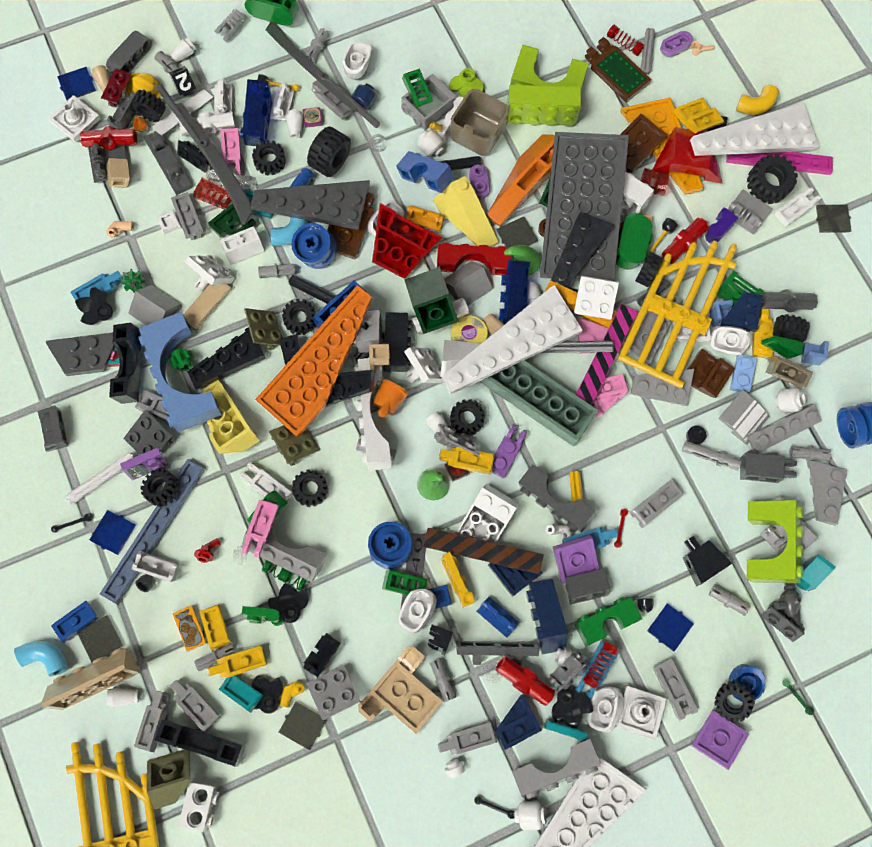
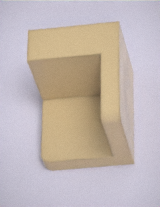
[106,158,130,187]
[369,344,390,371]

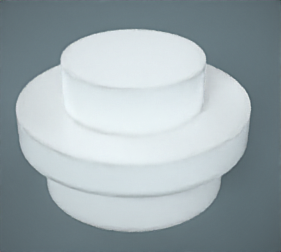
[444,759,465,778]

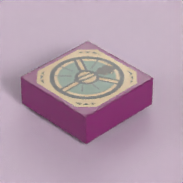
[302,107,322,128]

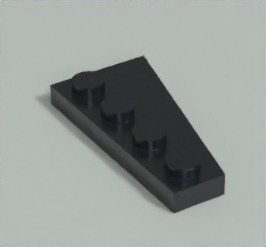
[551,212,614,288]
[187,327,265,390]
[325,370,375,407]

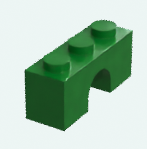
[575,596,642,647]

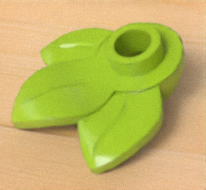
[449,68,483,98]

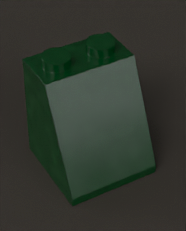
[404,267,459,334]

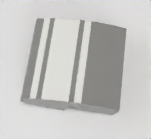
[718,390,770,445]

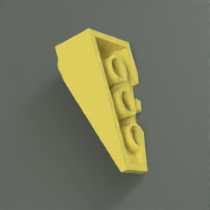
[433,176,499,247]
[203,380,260,454]

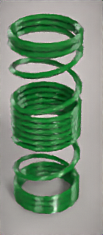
[262,560,307,591]

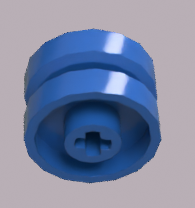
[291,223,338,269]
[837,402,872,449]
[368,521,412,570]

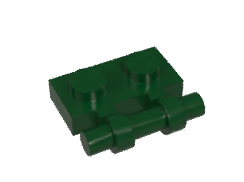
[208,203,257,238]

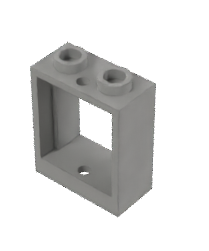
[401,74,456,130]

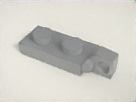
[311,80,353,120]
[170,680,220,732]
[134,691,171,753]
[438,722,497,755]

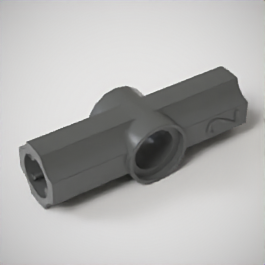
[760,289,818,312]

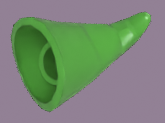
[504,244,542,276]
[417,468,449,500]

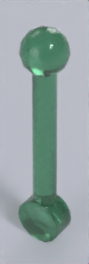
[782,679,814,715]

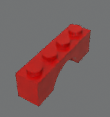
[437,242,511,276]

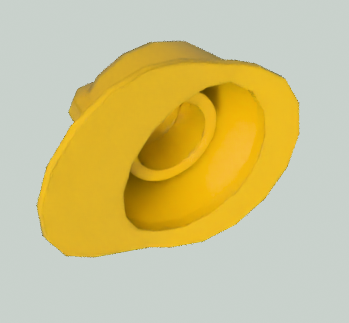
[124,73,161,98]

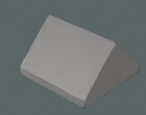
[444,261,493,306]
[128,285,182,325]

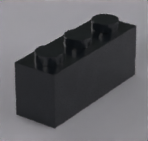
[384,312,412,372]

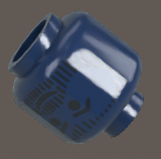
[351,83,377,110]

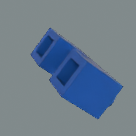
[396,151,454,193]

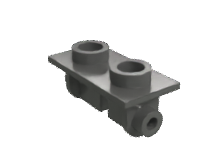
[761,602,805,642]
[549,651,588,692]

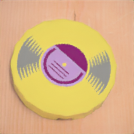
[450,315,488,344]

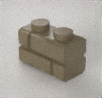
[765,355,813,389]

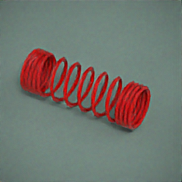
[607,24,644,56]
[582,642,619,689]

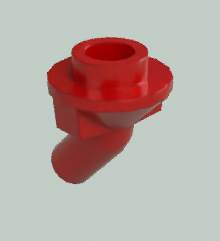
[194,538,221,563]

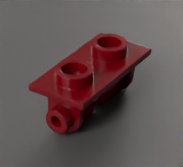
[101,68,132,107]

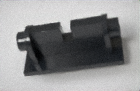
[177,140,210,173]
[280,333,300,365]
[303,633,341,678]

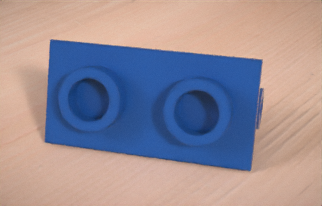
[476,596,520,638]

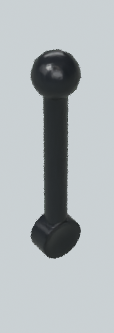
[51,513,93,533]
[474,796,515,819]

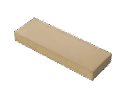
[184,284,231,330]

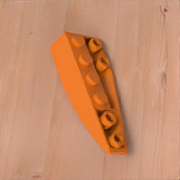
[486,134,555,227]

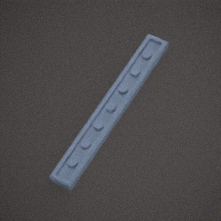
[100,459,205,605]

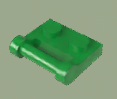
[716,270,764,307]
[241,606,283,626]

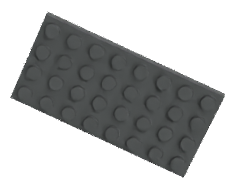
[540,132,629,281]

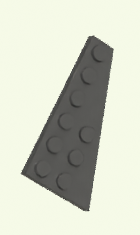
[250,180,370,230]

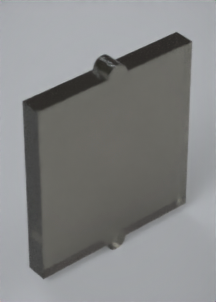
[816,204,851,233]
[496,216,538,248]
[77,615,123,663]
[278,702,327,750]

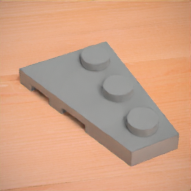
[630,369,694,406]
[807,460,847,526]

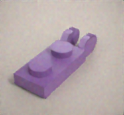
[491,424,527,478]

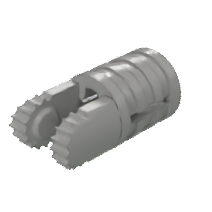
[214,9,246,42]

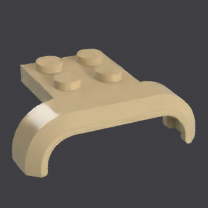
[358,646,443,734]

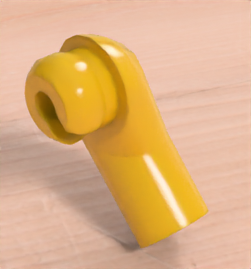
[279,681,305,708]

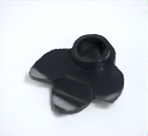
[75,287,113,325]
[268,583,309,623]
[252,675,283,714]
[551,687,593,729]

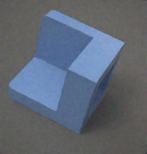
[709,300,733,327]
[801,341,829,366]

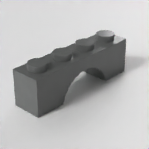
[518,464,596,533]

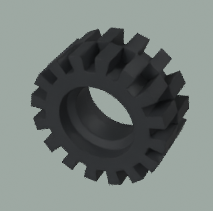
[130,89,166,122]
[252,140,286,176]
[635,251,663,287]
[282,299,316,335]
[773,314,810,342]
[450,399,485,436]
[140,468,180,507]
[292,469,328,507]
[714,681,755,723]

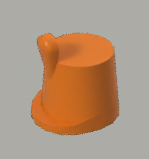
[372,379,408,417]

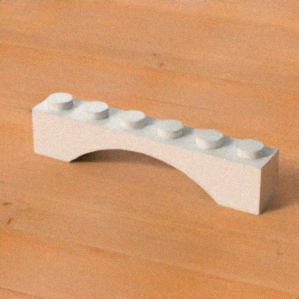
[355,358,391,471]

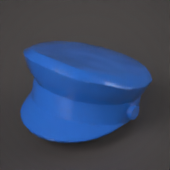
[729,665,766,702]

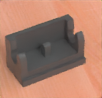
[107,90,136,129]
[37,405,68,452]
[565,569,610,605]

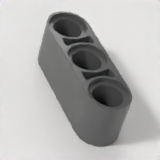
[106,30,152,73]

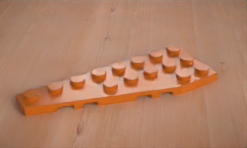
[255,285,373,437]

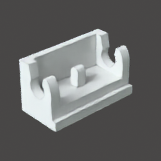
[220,226,264,265]
[132,551,178,582]

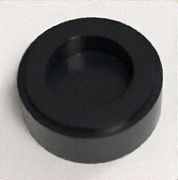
[686,425,707,445]

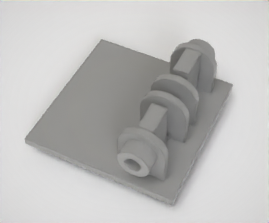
[727,189,773,235]
[434,424,480,456]
[760,521,818,555]
[306,665,361,721]

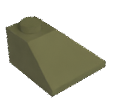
[147,749,191,809]

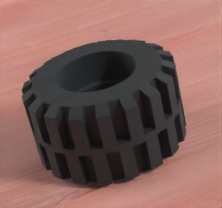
[307,126,351,177]
[747,154,798,204]

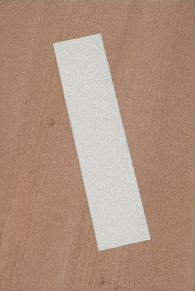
[151,89,213,136]

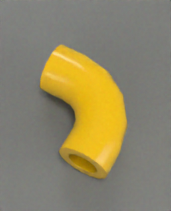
[736,85,780,115]

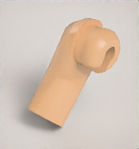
[106,221,133,238]

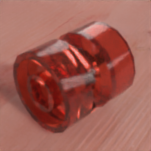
[640,168,669,196]

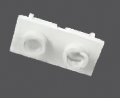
[214,78,232,114]
[270,83,294,121]

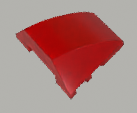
[651,127,722,183]
[372,203,443,279]

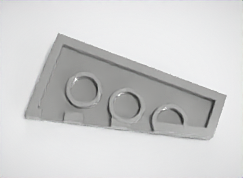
[622,289,682,366]

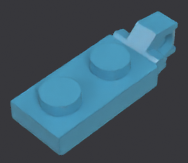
[70,271,123,300]
[562,527,618,550]

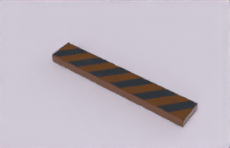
[423,528,544,574]

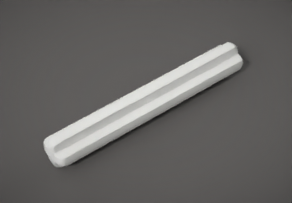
[65,452,134,505]

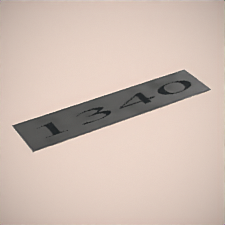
[401,533,426,608]

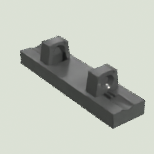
[144,131,192,196]
[456,641,539,666]

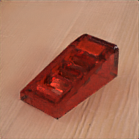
[193,178,231,210]

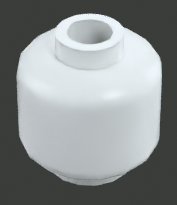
[417,130,444,157]
[775,388,806,413]
[515,801,547,831]

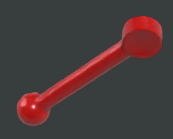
[614,509,628,548]

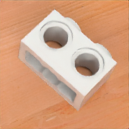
[178,782,219,832]

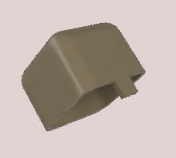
[450,89,509,156]

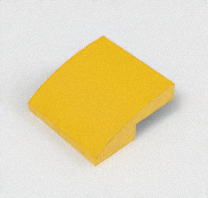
[673,98,724,134]

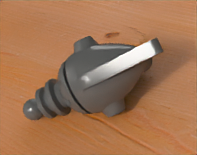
[774,583,801,626]

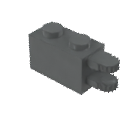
[740,451,797,483]

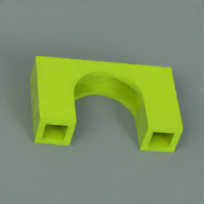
[510,44,589,90]
[747,500,804,583]

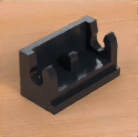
[428,624,453,656]

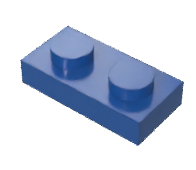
[51,601,99,643]

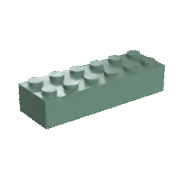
[480,360,598,447]

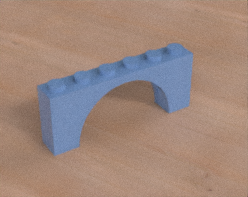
[138,311,222,432]

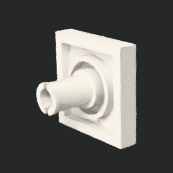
[48,95,100,142]
[185,255,235,291]
[574,275,619,319]
[404,347,443,383]
[615,686,666,740]

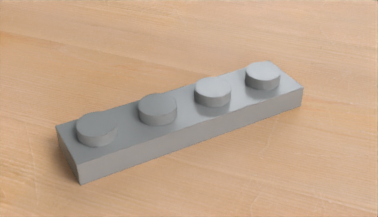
[747,404,821,452]

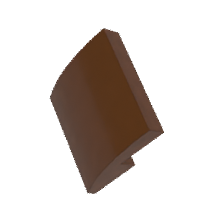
[687,349,735,398]

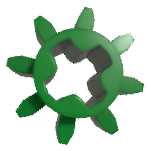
[120,269,145,293]
[169,348,195,371]

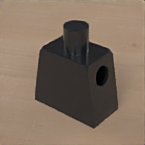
[683,536,732,586]

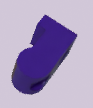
[705,207,738,244]

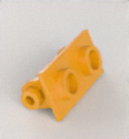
[406,205,445,232]

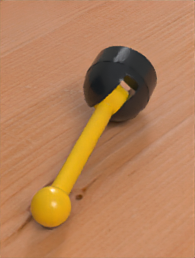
[257,74,300,91]
[648,218,678,253]

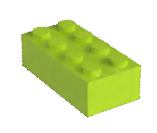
[506,85,581,126]

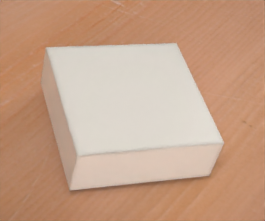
[157,210,181,235]

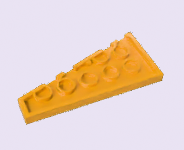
[620,97,703,195]

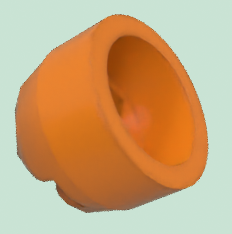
[133,117,149,132]

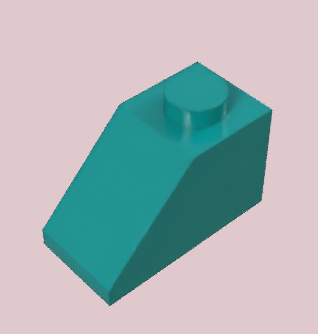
[796,554,836,592]

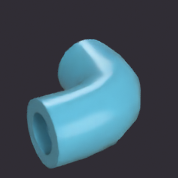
[271,217,308,246]
[14,641,69,677]

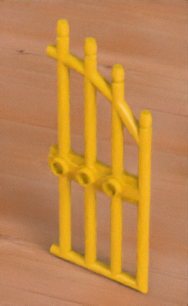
[617,241,737,389]
[66,742,159,847]

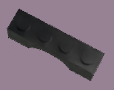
[109,322,141,404]
[155,719,246,767]

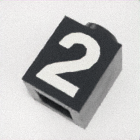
[169,66,196,96]

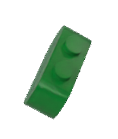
[244,0,299,26]
[616,213,653,270]

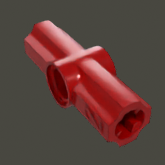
[80,126,138,150]
[661,217,709,264]
[495,656,555,706]

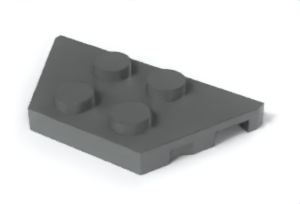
[46,332,115,376]

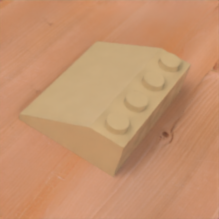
[41,648,140,710]

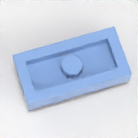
[730,355,757,394]

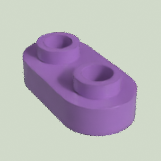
[660,31,693,56]
[469,165,489,200]

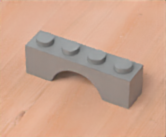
[241,528,327,582]
[512,739,601,800]

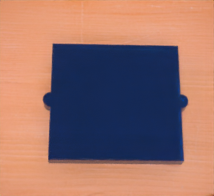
[57,67,96,101]
[89,510,136,555]
[647,603,694,652]

